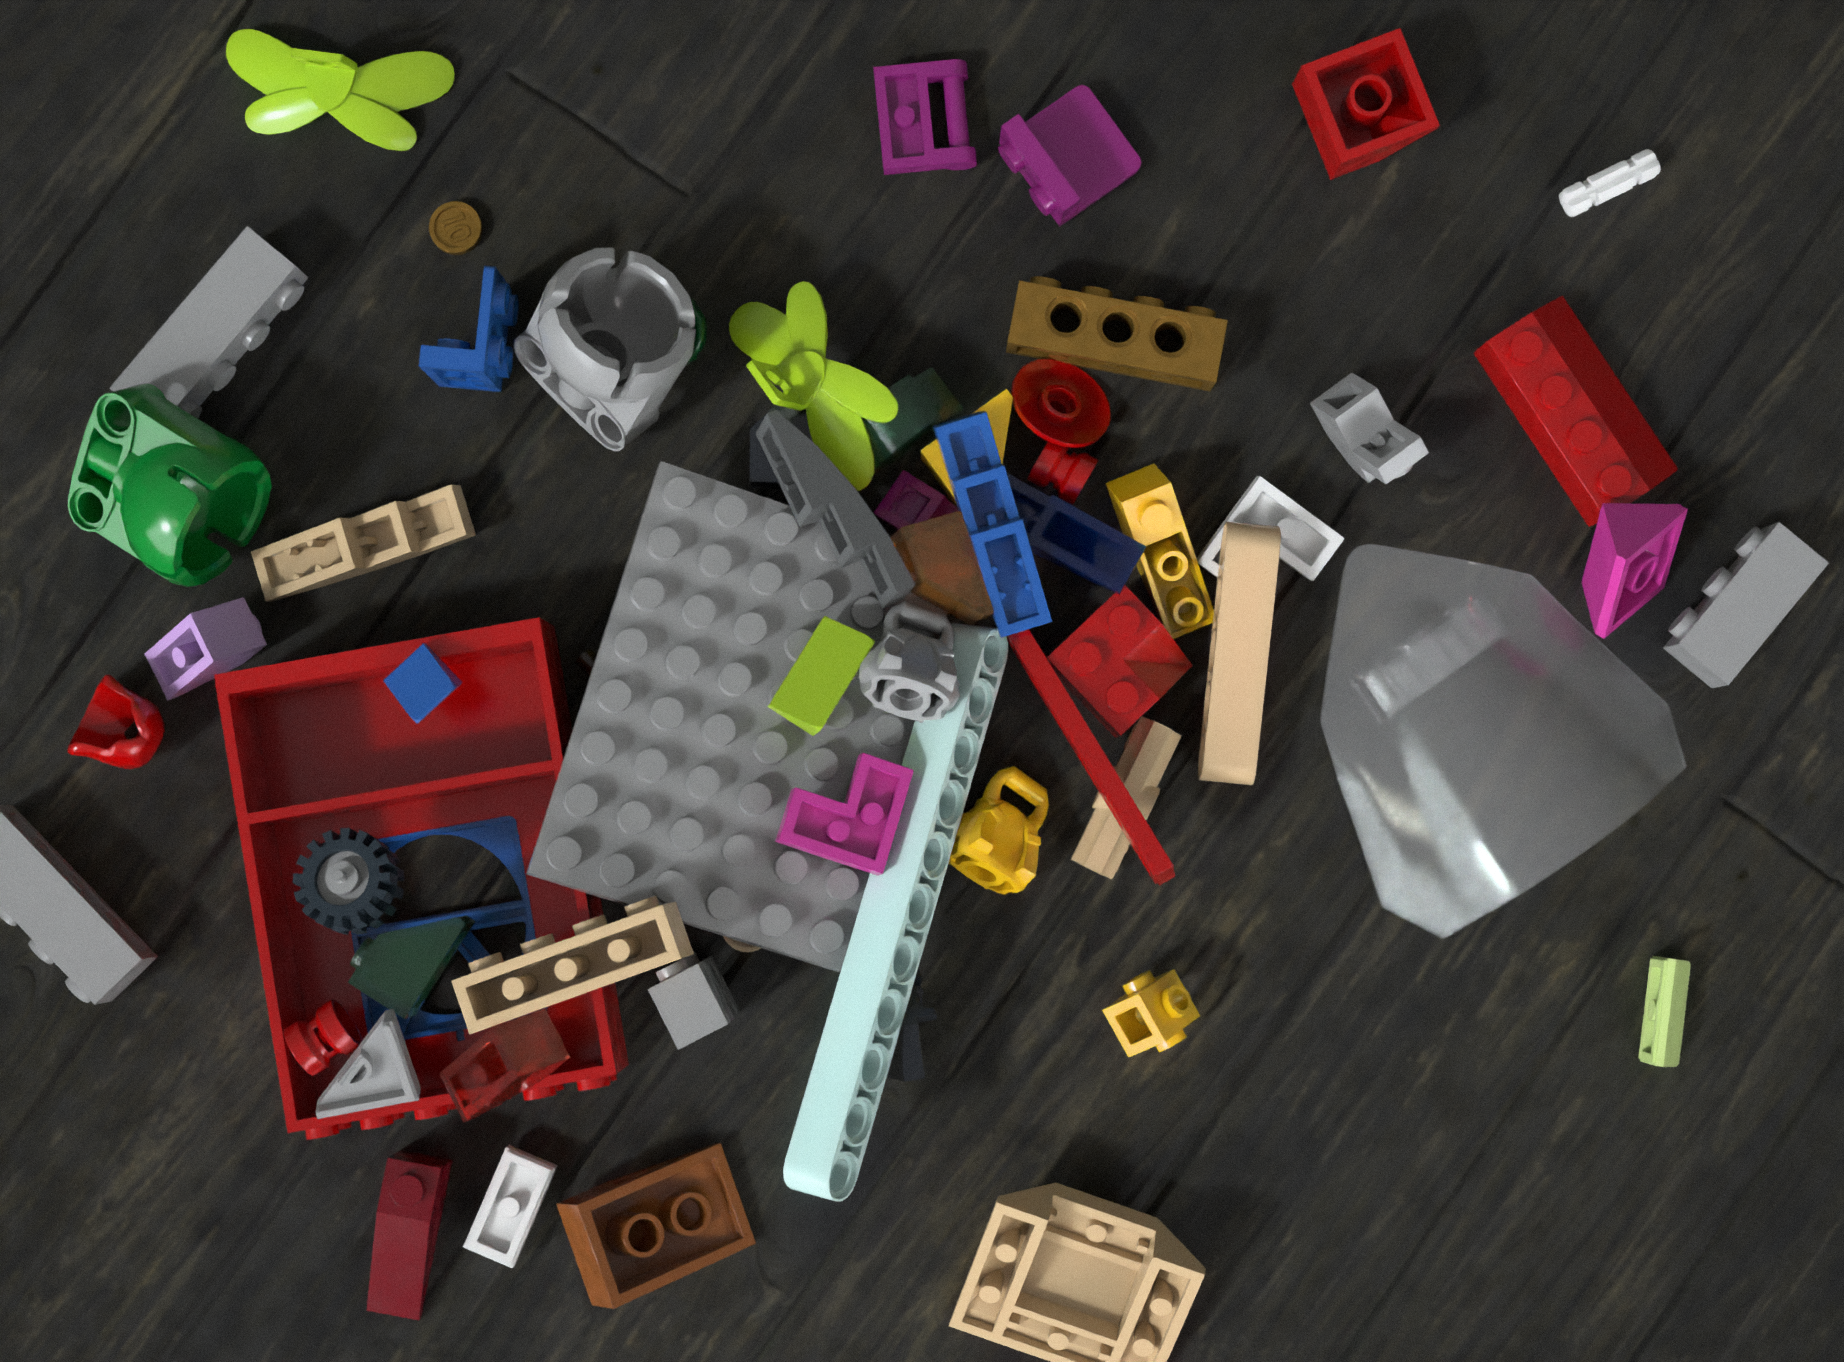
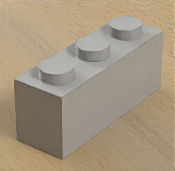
[1663,522,1829,688]
[648,952,740,1050]

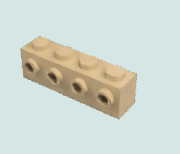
[451,896,694,1034]

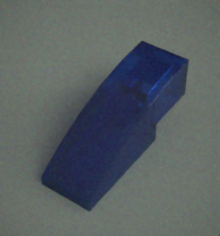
[1007,473,1146,595]

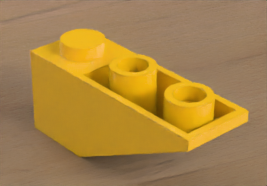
[1106,463,1214,639]

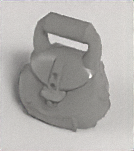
[858,601,960,723]

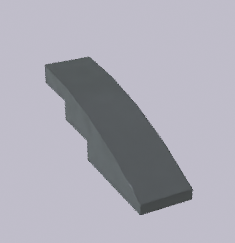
[756,410,916,608]

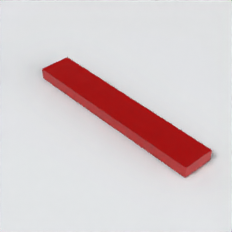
[1006,629,1175,886]

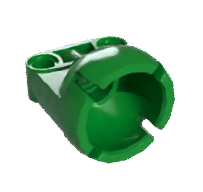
[67,383,272,587]

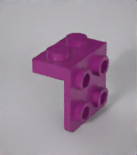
[998,85,1141,227]

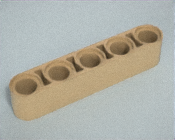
[1198,521,1281,785]

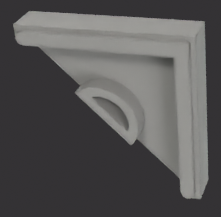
[316,1009,421,1119]

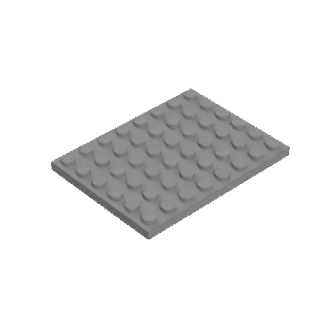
[526,461,960,972]

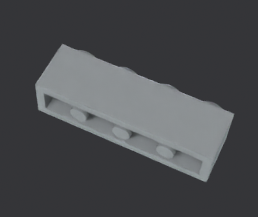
[109,226,308,418]
[0,805,158,1005]

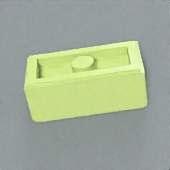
[1638,956,1691,1067]

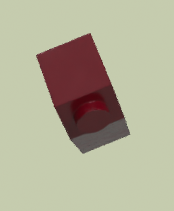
[367,1150,453,1321]

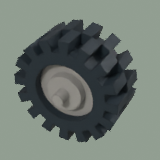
[293,828,405,935]

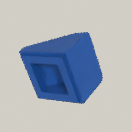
[383,643,463,724]

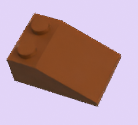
[556,1143,756,1309]

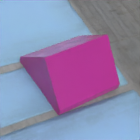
[1581,503,1688,639]

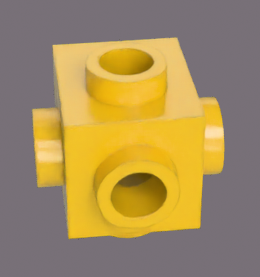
[1102,969,1200,1057]

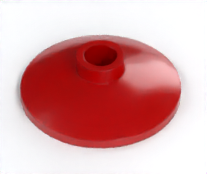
[1011,359,1111,448]

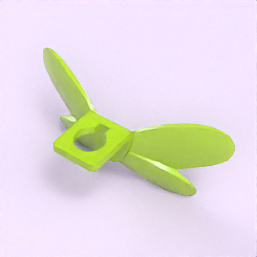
[226,29,455,151]
[729,281,898,491]

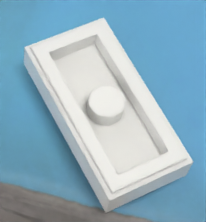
[463,1145,558,1268]

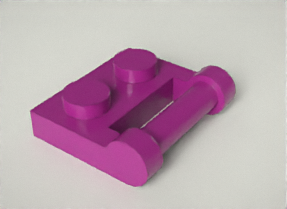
[873,59,977,175]

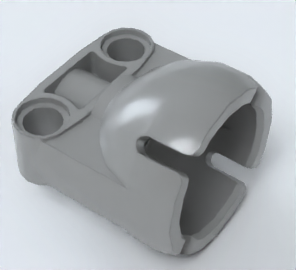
[514,248,696,451]

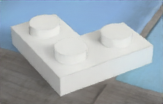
[1196,476,1345,581]

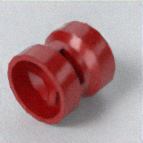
[1027,442,1099,506]
[283,999,363,1076]

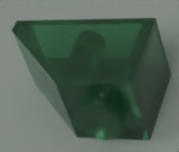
[348,915,476,1019]

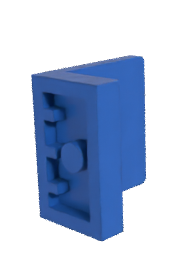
[419,266,519,392]

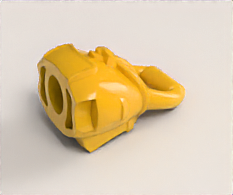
[949,766,1049,895]

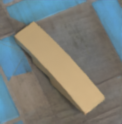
[251,485,476,602]

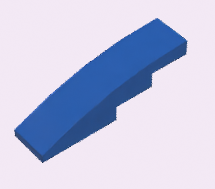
[933,410,1052,638]

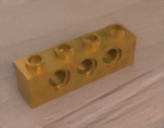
[1006,276,1228,391]

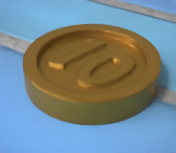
[429,201,483,255]

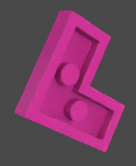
[775,753,914,876]

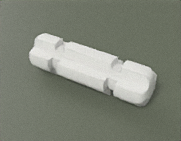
[1559,149,1661,217]

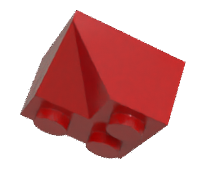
[1292,28,1440,180]
[1047,584,1193,738]

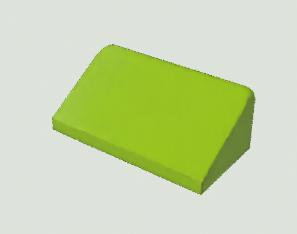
[767,616,875,736]

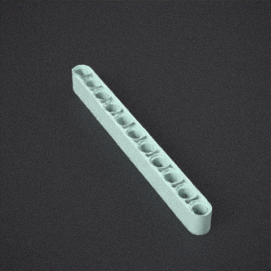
[783,623,1008,1202]

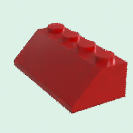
[1473,295,1678,527]

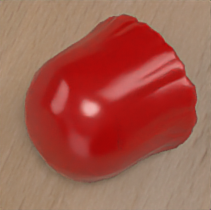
[67,674,165,769]

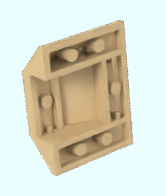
[949,1183,1206,1362]

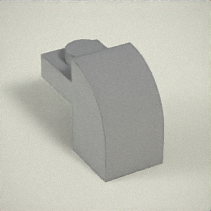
[1310,373,1429,484]

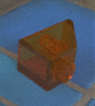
[890,511,994,625]

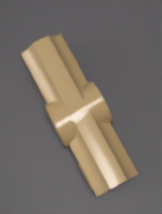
[1070,716,1181,879]

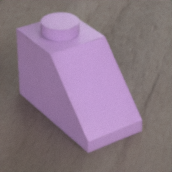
[145,597,267,701]

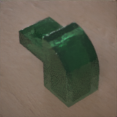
[862,367,963,473]

